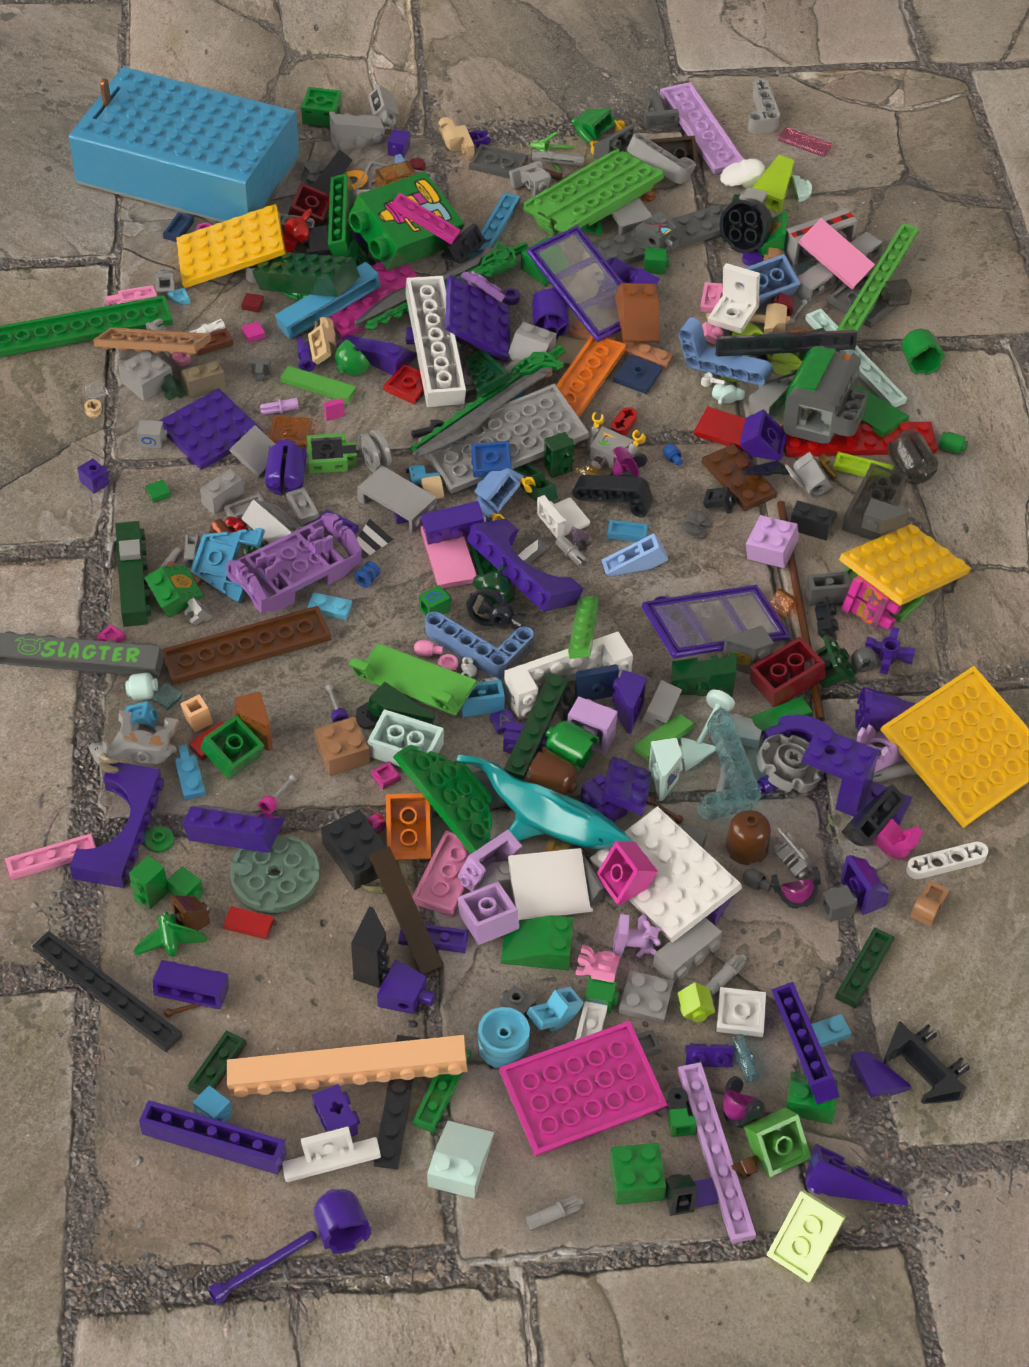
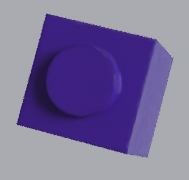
[387,129,410,158]

